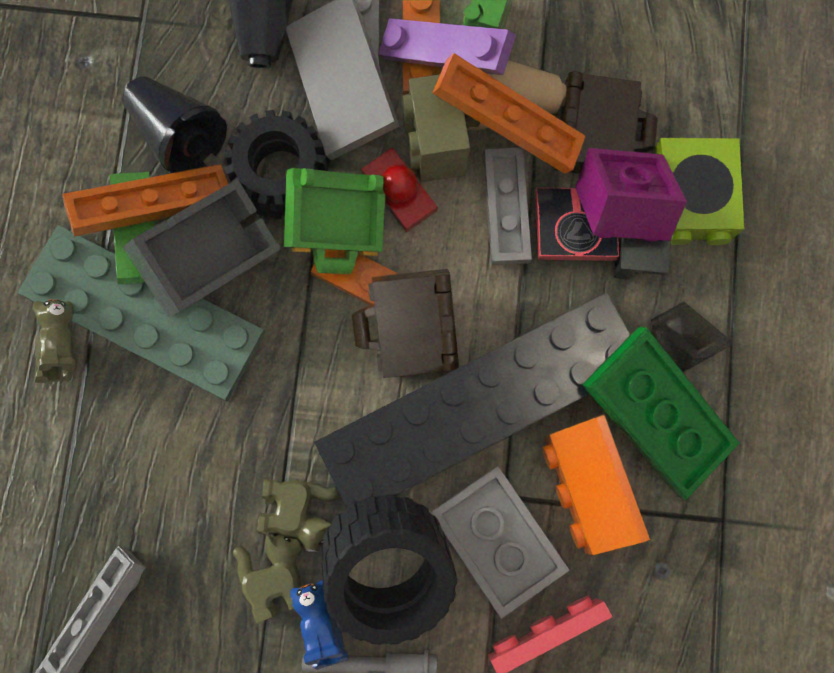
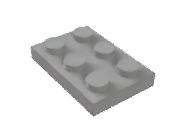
[430,466,570,619]

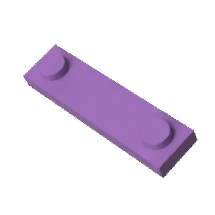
[378,18,516,75]

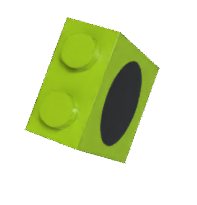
[652,138,744,245]

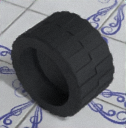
[320,495,457,645]

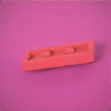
[487,596,612,673]

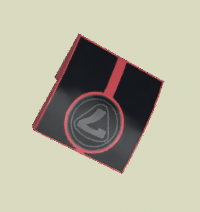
[535,187,619,261]

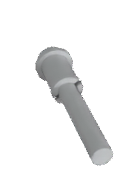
[302,650,437,673]

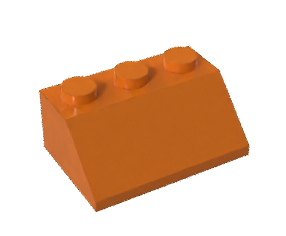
[542,415,650,555]

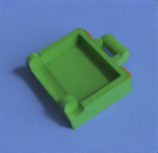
[284,168,385,274]

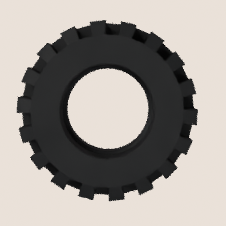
[224,110,328,219]

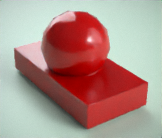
[361,147,438,233]

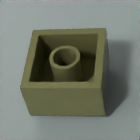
[402,75,470,182]

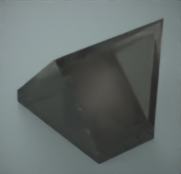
[651,302,732,372]

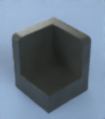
[613,237,671,280]

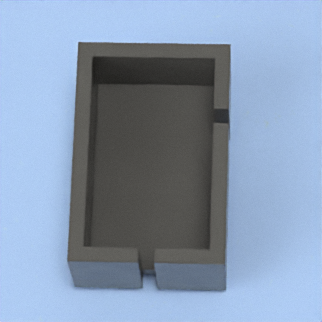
[123,179,280,317]

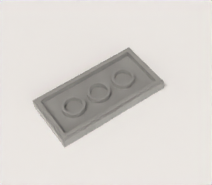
[286,0,400,160]

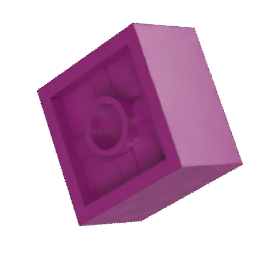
[575,148,687,242]

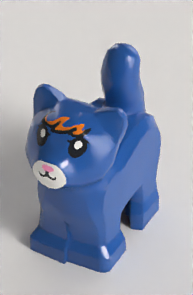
[290,580,349,670]

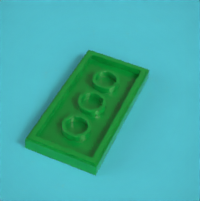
[582,326,740,501]

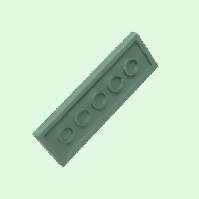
[17,225,266,402]

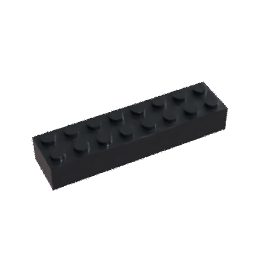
[314,292,630,507]

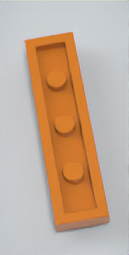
[432,53,586,174]
[62,164,228,237]

